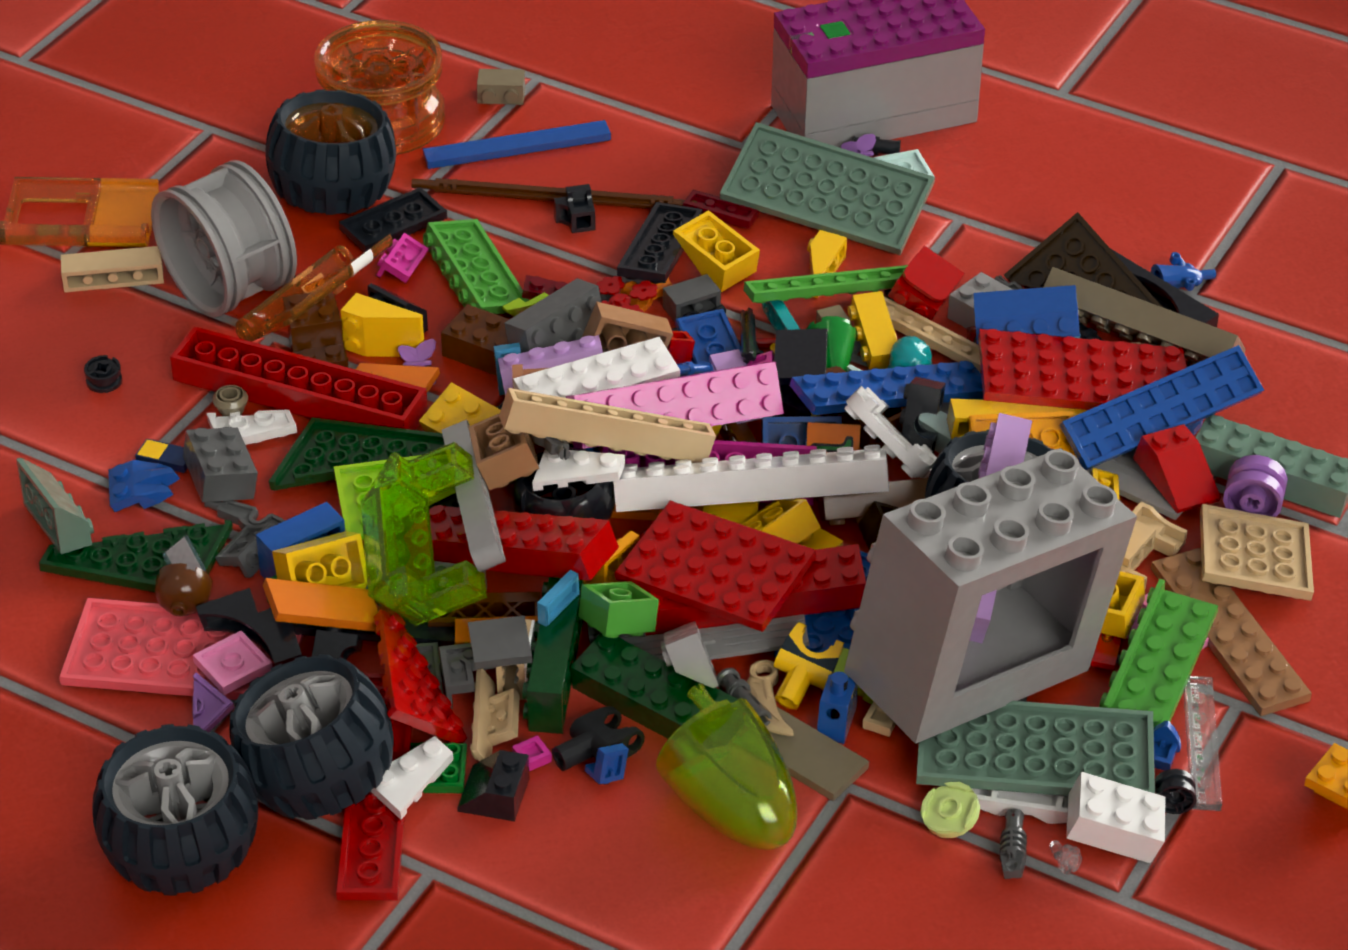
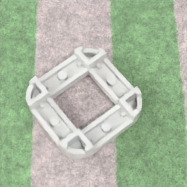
[844,386,937,478]

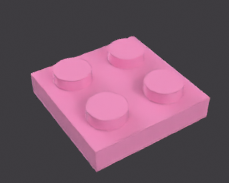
[193,630,273,695]

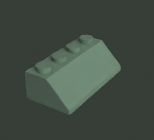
[16,458,94,554]

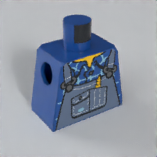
[817,672,857,744]

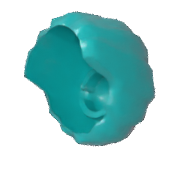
[888,336,932,368]

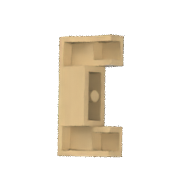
[1120,501,1188,590]

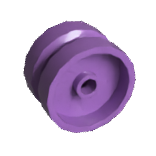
[1223,455,1288,517]

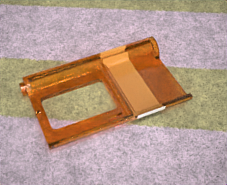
[235,234,393,342]

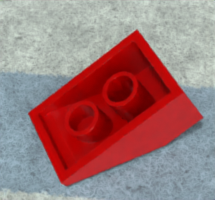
[1133,424,1221,513]

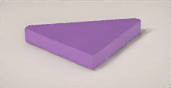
[193,673,235,732]

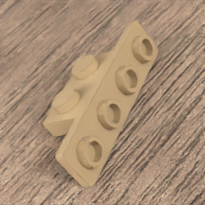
[470,669,520,761]

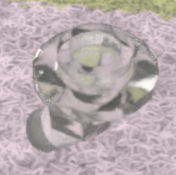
[1049,840,1082,875]

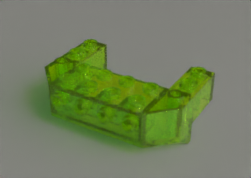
[361,442,487,626]

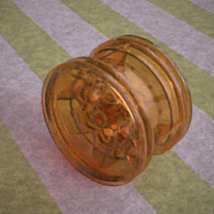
[314,20,445,155]

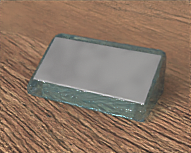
[163,535,206,572]

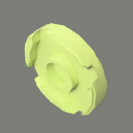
[920,782,980,838]

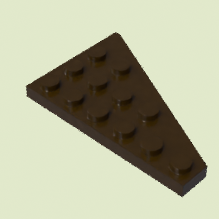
[1004,212,1162,307]

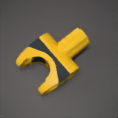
[773,622,844,710]

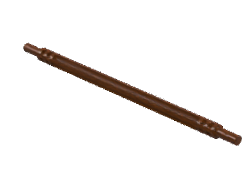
[411,178,697,209]

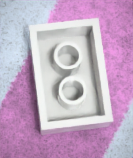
[1066,772,1165,863]

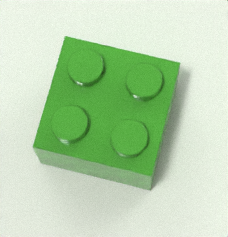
[578,581,659,638]

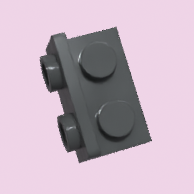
[215,524,271,578]

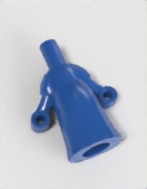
[1151,252,1216,291]

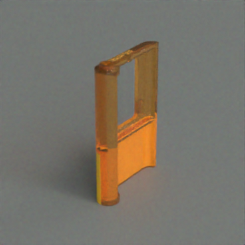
[0,177,159,247]

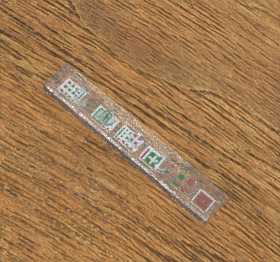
[1183,676,1222,811]

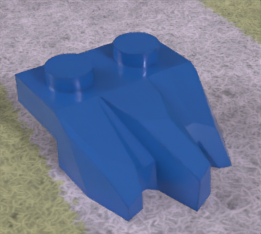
[108,460,180,512]

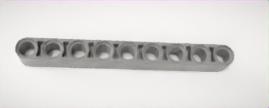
[442,419,506,572]

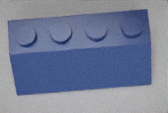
[973,285,1080,344]

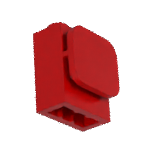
[888,245,965,321]

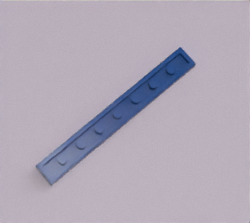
[423,120,611,169]

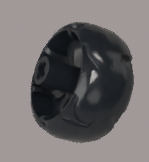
[512,447,615,520]

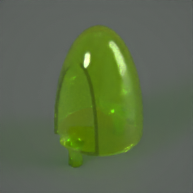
[656,684,798,850]

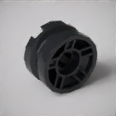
[84,355,122,393]
[1155,769,1197,814]

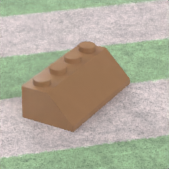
[815,478,928,525]

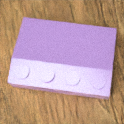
[498,335,603,396]

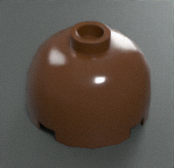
[155,563,212,617]

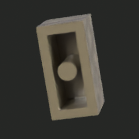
[477,69,526,105]

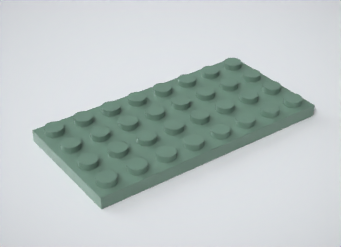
[720,122,935,255]
[916,701,1155,796]

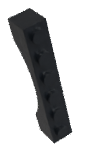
[1110,248,1219,327]

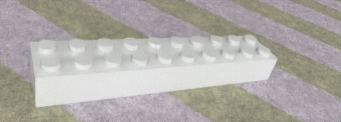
[613,445,889,512]

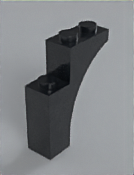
[196,588,302,666]

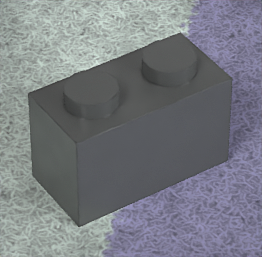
[663,274,721,322]

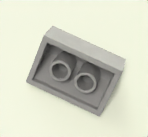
[661,621,718,688]

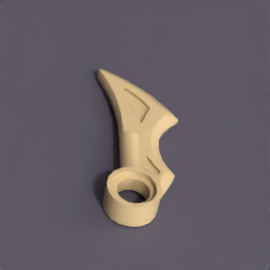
[745,660,794,736]

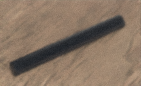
[740,307,756,363]

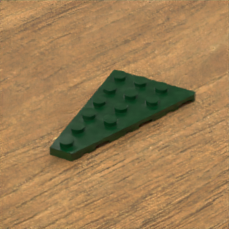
[268,417,446,490]
[39,520,233,592]

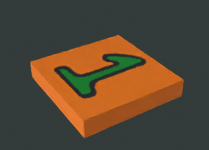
[806,422,861,453]

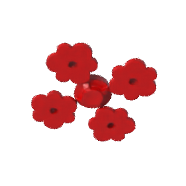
[596,276,658,313]

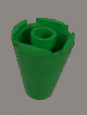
[806,316,857,372]

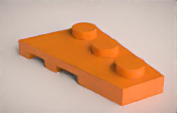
[356,363,440,393]

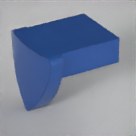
[1154,721,1181,771]

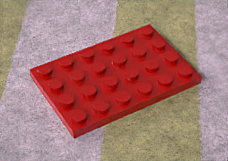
[615,500,816,632]

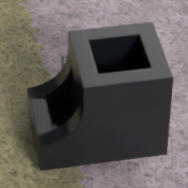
[554,184,596,233]
[312,627,363,660]

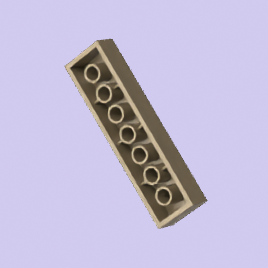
[1043,267,1246,365]

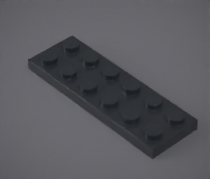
[617,202,703,284]

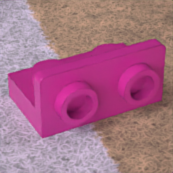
[376,233,429,283]

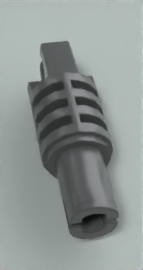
[1000,809,1027,879]

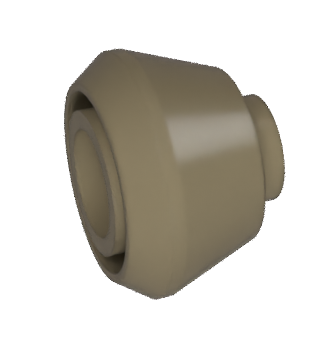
[212,385,248,416]

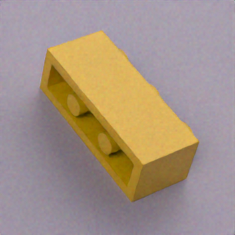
[848,291,897,370]

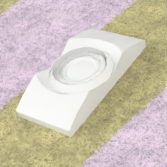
[971,788,1068,824]

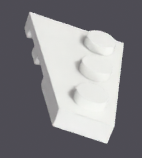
[207,410,297,445]
[532,449,625,491]
[371,736,453,819]

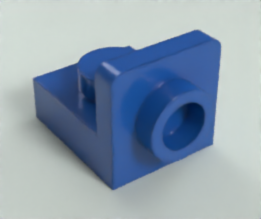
[585,743,629,784]

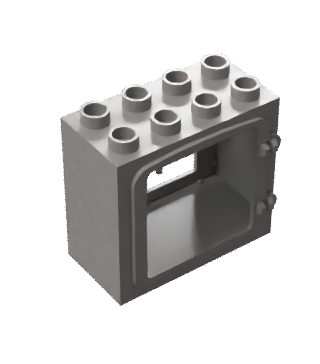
[844,448,1137,744]

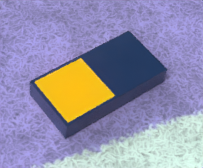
[135,439,187,473]

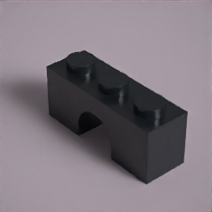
[899,377,946,454]

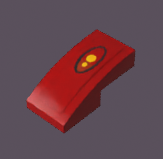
[1090,633,1123,670]

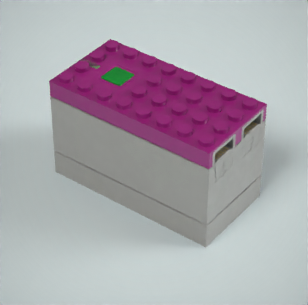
[771,0,985,148]

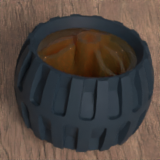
[265,89,396,215]

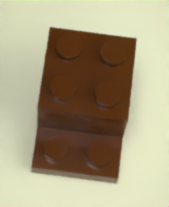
[282,289,348,367]

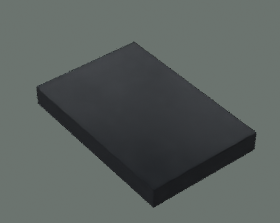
[774,329,828,385]

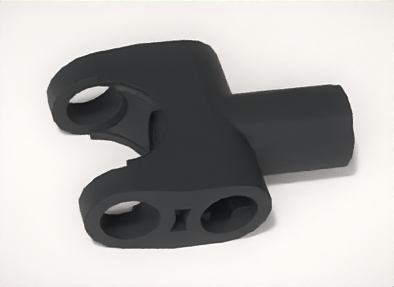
[552,706,645,771]

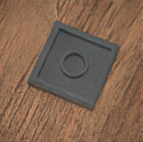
[468,615,532,670]

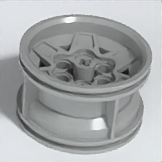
[151,160,297,317]

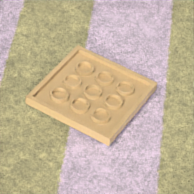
[1200,504,1314,601]

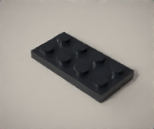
[339,187,447,252]

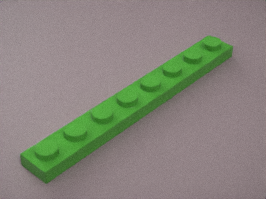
[743,265,908,303]

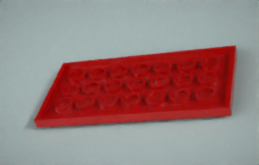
[978,329,1186,410]

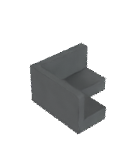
[439,643,496,709]

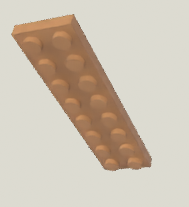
[1151,548,1312,717]

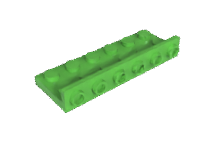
[423,219,529,314]
[1099,579,1218,727]

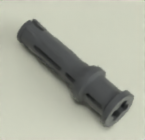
[717,668,772,728]

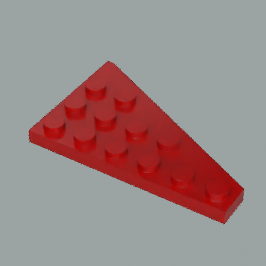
[374,609,468,743]

